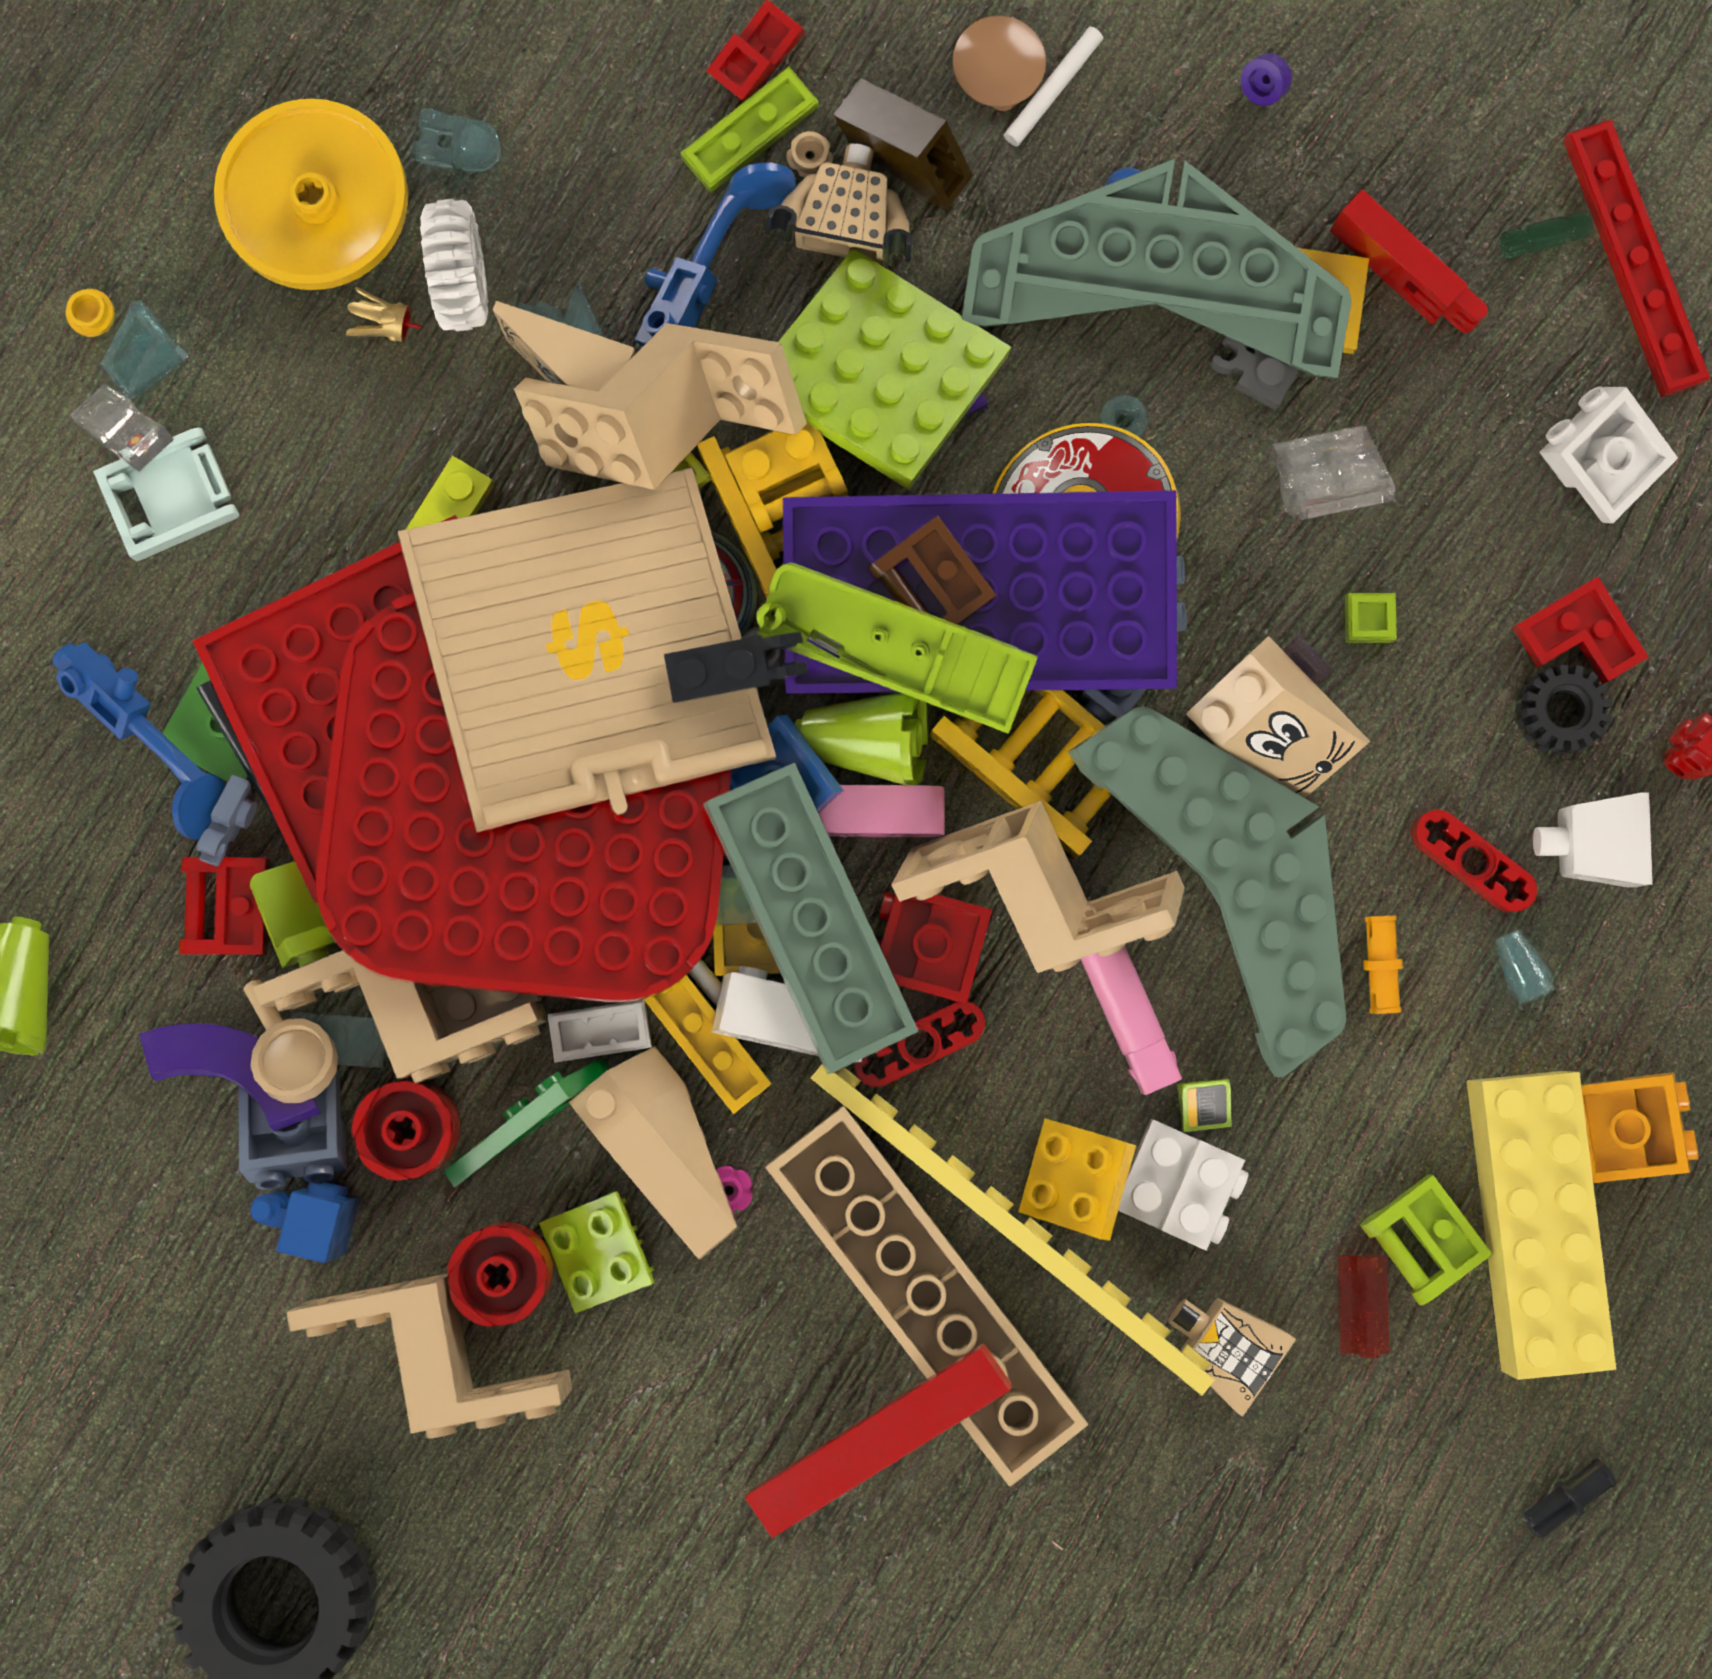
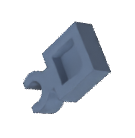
[196,775,257,867]

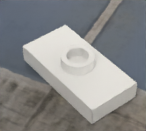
[548,999,652,1062]

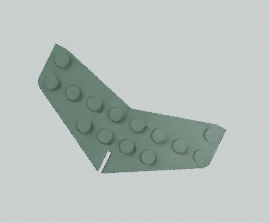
[962,159,1351,379]
[1068,707,1346,1077]

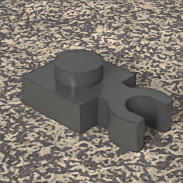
[1210,336,1299,411]

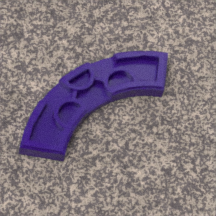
[139,1023,321,1131]

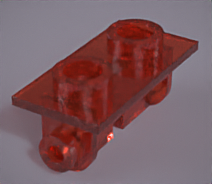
[1338,1255,1390,1358]

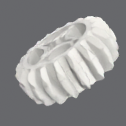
[420,199,489,332]

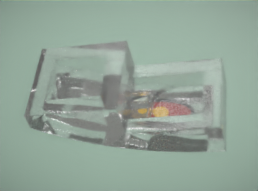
[70,384,174,472]

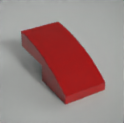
[706,0,806,102]

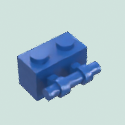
[251,1181,360,1263]

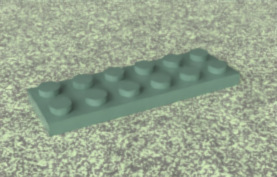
[703,762,919,1074]

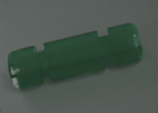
[1499,210,1594,259]

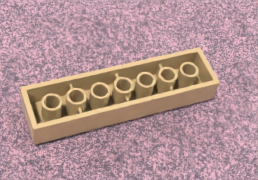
[765,1105,1089,1487]

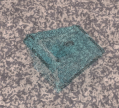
[100,300,189,400]

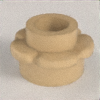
[787,131,833,178]

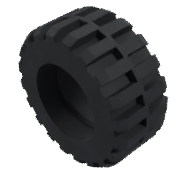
[172,1498,377,1679]

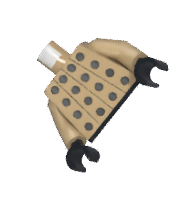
[765,144,912,265]

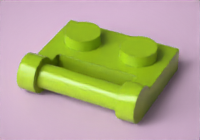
[1360,1174,1493,1306]

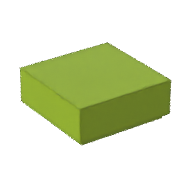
[1345,593,1397,643]

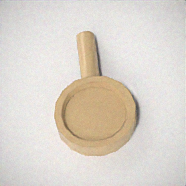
[244,980,338,1103]

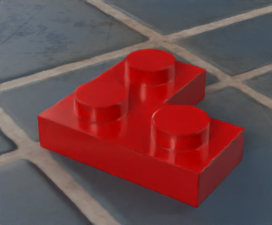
[1512,576,1649,684]

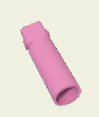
[1081,946,1182,1095]

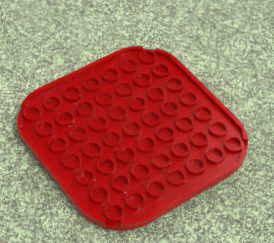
[315,593,731,1002]

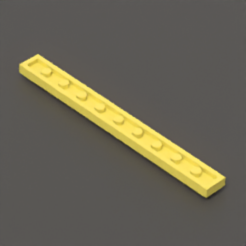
[811,1064,1215,1396]

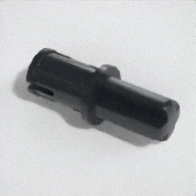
[1522,1458,1617,1538]

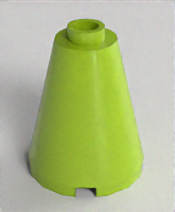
[795,692,929,786]
[0,917,49,1056]

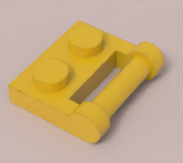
[725,423,848,533]

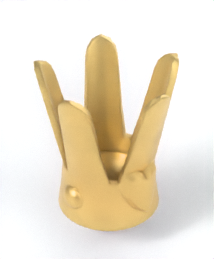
[345,287,421,342]

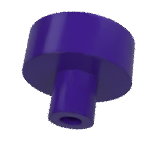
[1241,53,1292,106]

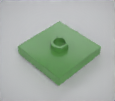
[162,663,250,782]

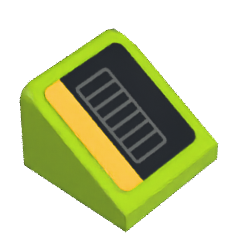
[1177,1078,1232,1132]

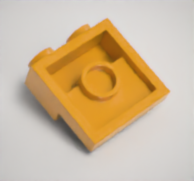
[1581,1072,1699,1183]

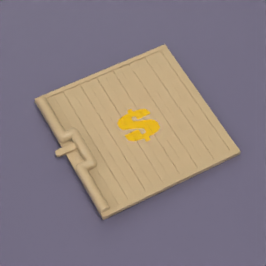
[398,468,776,832]

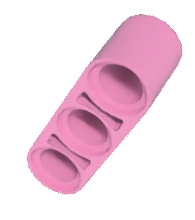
[818,785,945,837]

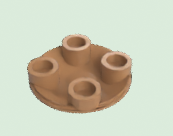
[953,16,1046,111]

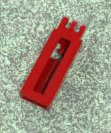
[1330,189,1488,333]

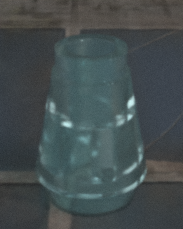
[1494,930,1556,1005]

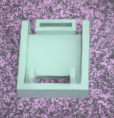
[93,427,240,562]

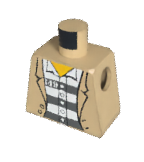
[1168,1298,1296,1417]

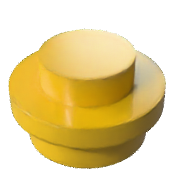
[66,289,115,337]

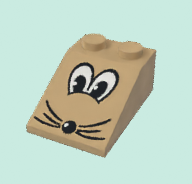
[493,301,636,392]
[1186,636,1370,798]

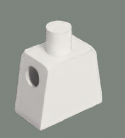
[1533,793,1652,887]

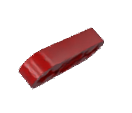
[1411,810,1537,913]
[854,1001,985,1087]

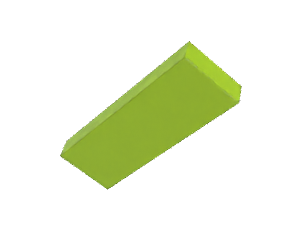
[680,67,819,193]

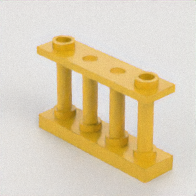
[697,430,848,599]
[930,690,1112,859]

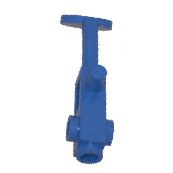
[634,163,796,348]
[52,642,226,841]

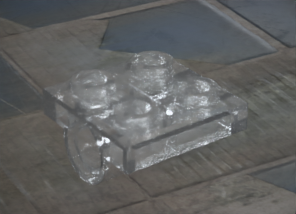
[1273,425,1395,520]

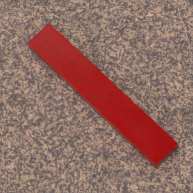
[1563,119,1711,398]
[744,1343,1013,1538]

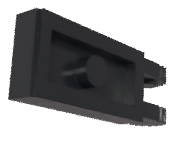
[664,632,809,703]

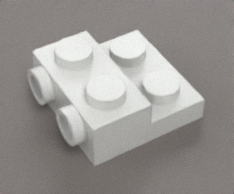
[1540,386,1678,524]
[1118,1119,1248,1251]

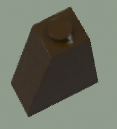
[833,78,973,212]

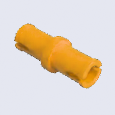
[1363,915,1403,1014]

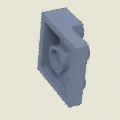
[239,1069,347,1190]

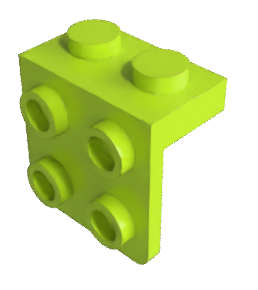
[250,861,340,969]

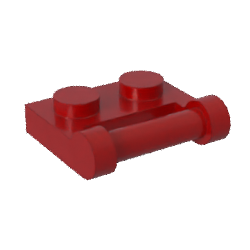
[179,857,270,955]

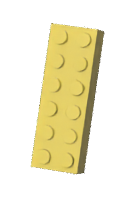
[1467,1071,1616,1380]

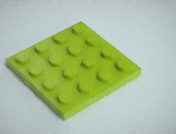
[779,248,1011,490]

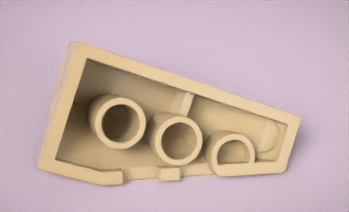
[569,1046,738,1259]

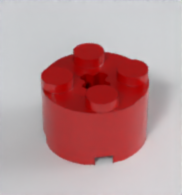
[352,1080,461,1181]
[447,1222,554,1327]

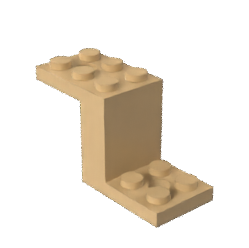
[514,323,807,490]
[891,801,1185,973]
[252,950,549,1084]
[287,1274,572,1438]

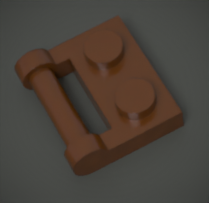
[867,515,997,625]

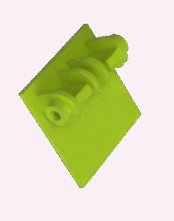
[539,1190,655,1313]

